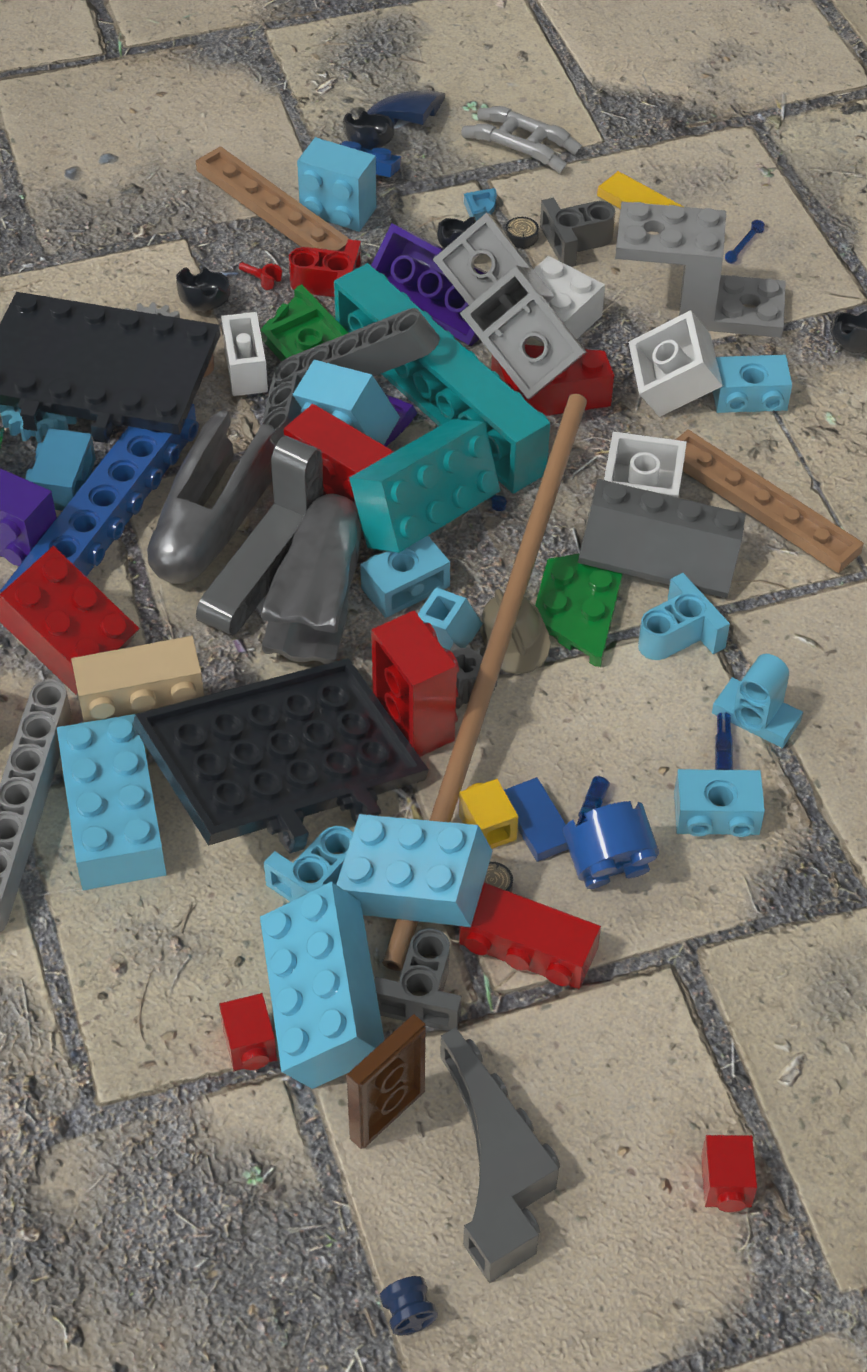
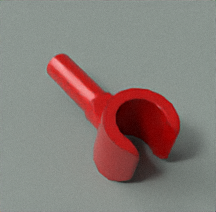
[239,262,282,290]

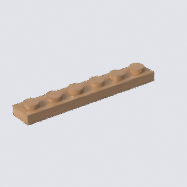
[196,146,349,251]
[675,429,864,574]

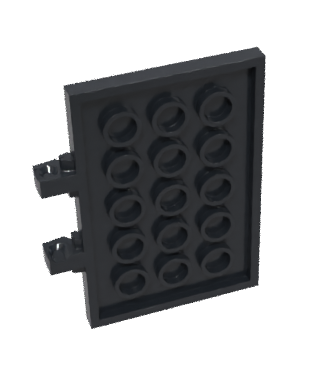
[0,292,221,444]
[133,658,429,854]

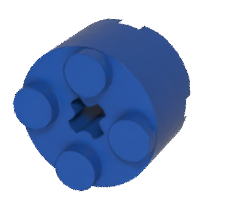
[562,801,659,889]

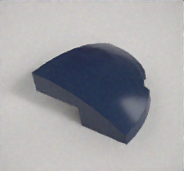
[367,90,445,126]

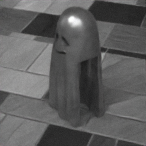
[147,410,275,584]
[261,494,362,664]

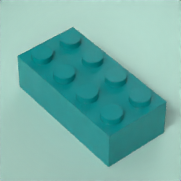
[349,419,501,553]

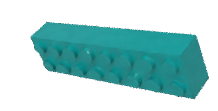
[334,263,550,494]

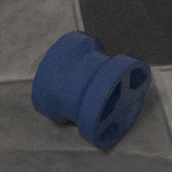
[380,1276,438,1336]

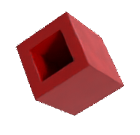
[219,993,277,1071]
[701,1135,757,1212]

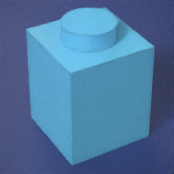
[418,587,483,650]

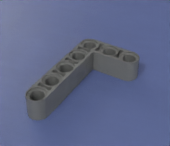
[262,308,440,445]
[196,436,324,636]

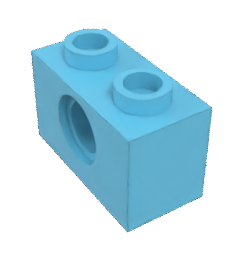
[713,355,792,413]
[360,536,450,618]
[674,769,765,837]

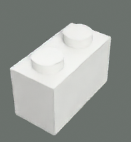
[221,312,268,396]

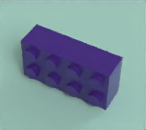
[0,468,57,566]

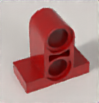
[289,239,362,297]

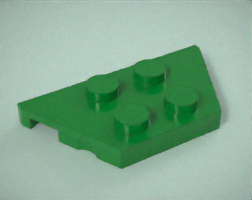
[260,284,348,362]
[535,553,623,667]

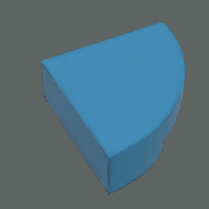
[464,188,497,221]

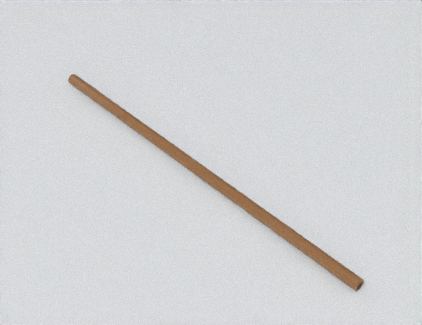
[382,394,587,971]

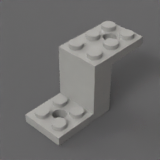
[615,201,786,338]
[433,213,587,399]

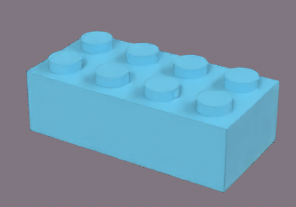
[57,714,166,891]
[260,881,384,1089]

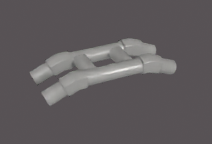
[461,106,582,174]

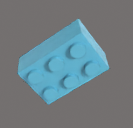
[336,814,493,927]

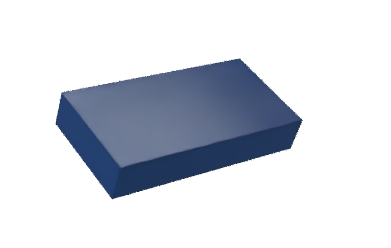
[504,777,568,862]

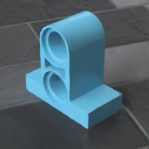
[638,573,730,660]
[712,654,803,748]
[264,826,353,902]

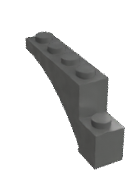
[440,1027,560,1283]

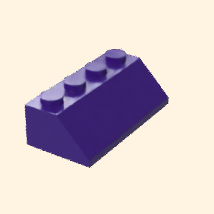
[371,223,487,346]

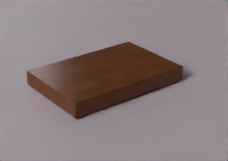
[346,1014,426,1149]

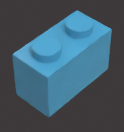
[25,428,96,511]

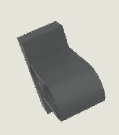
[540,197,616,267]
[374,928,462,1031]

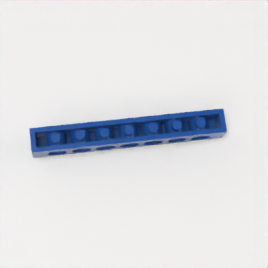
[0,404,199,593]

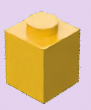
[459,778,519,849]

